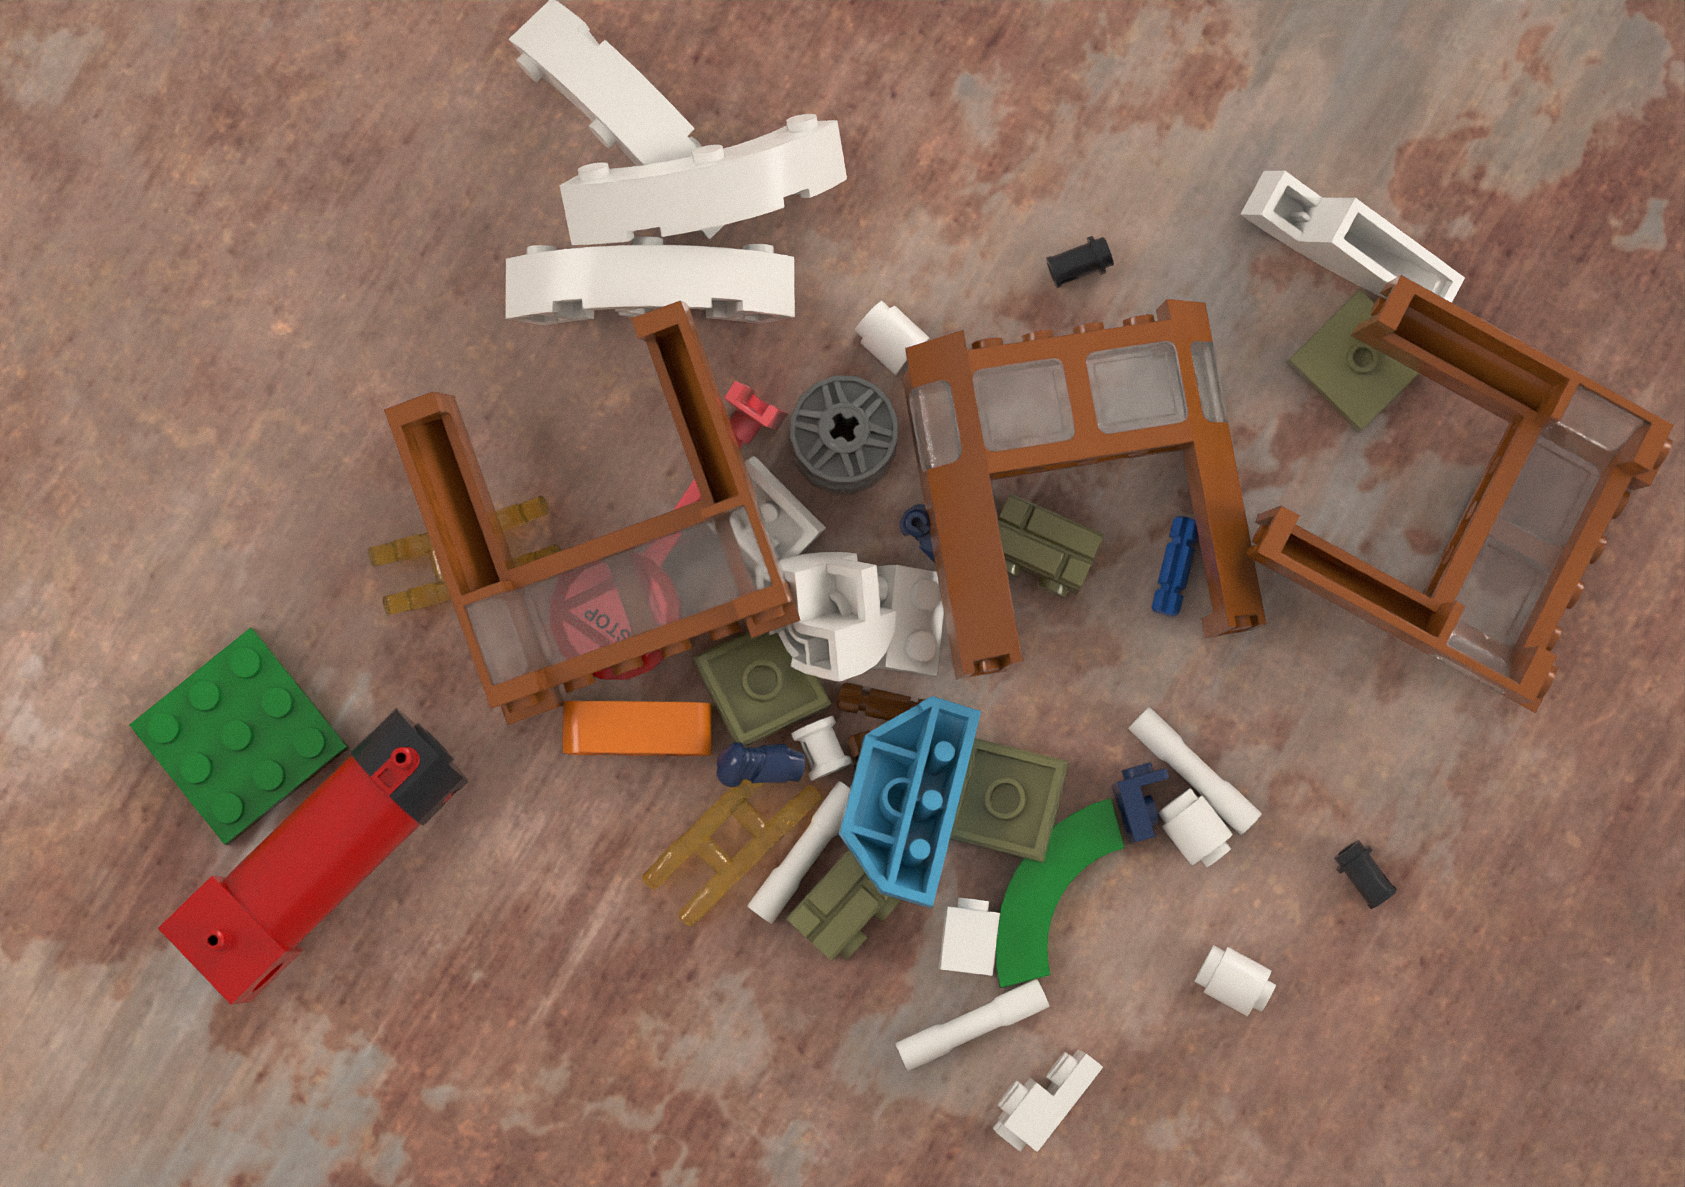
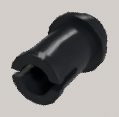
[1046,236,1114,288]
[1334,840,1397,909]

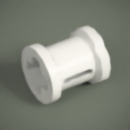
[791,716,853,781]

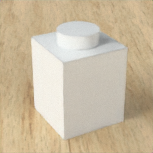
[939,898,1000,976]

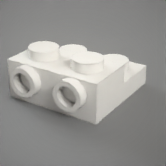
[993,1050,1103,1152]

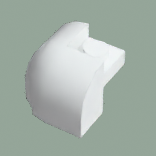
[761,552,896,682]

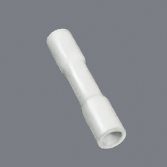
[1128,707,1262,836]
[747,781,850,924]
[895,979,1050,1071]

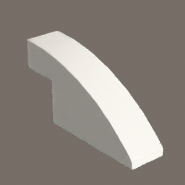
[1240,171,1465,302]

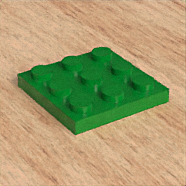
[129,627,350,845]

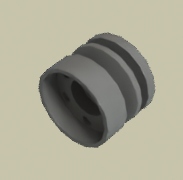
[790,375,898,495]

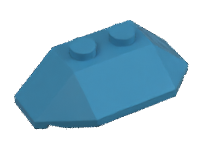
[838,696,981,909]

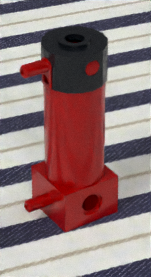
[158,708,468,1005]

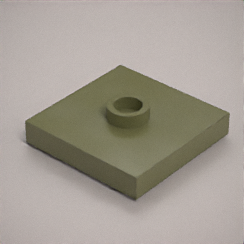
[1287,289,1419,433]
[693,631,832,748]
[950,738,1070,863]

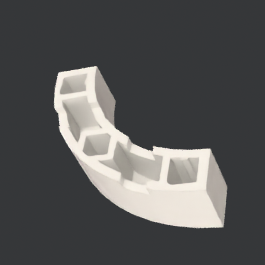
[509,0,724,239]
[559,114,847,245]
[505,236,795,326]

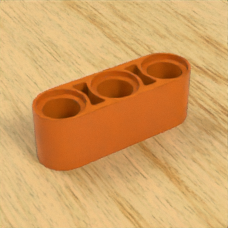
[562,701,712,756]

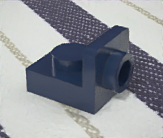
[1111,762,1169,844]

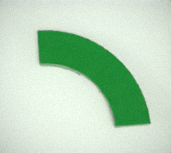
[995,798,1124,988]

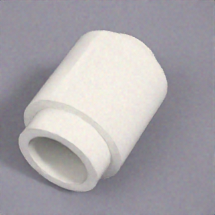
[855,301,930,376]
[1158,788,1233,868]
[1194,945,1276,1016]

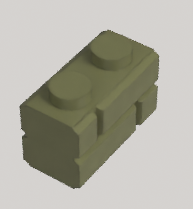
[998,493,1104,598]
[786,850,901,961]

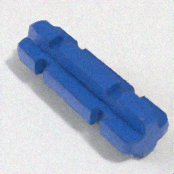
[1152,516,1198,617]

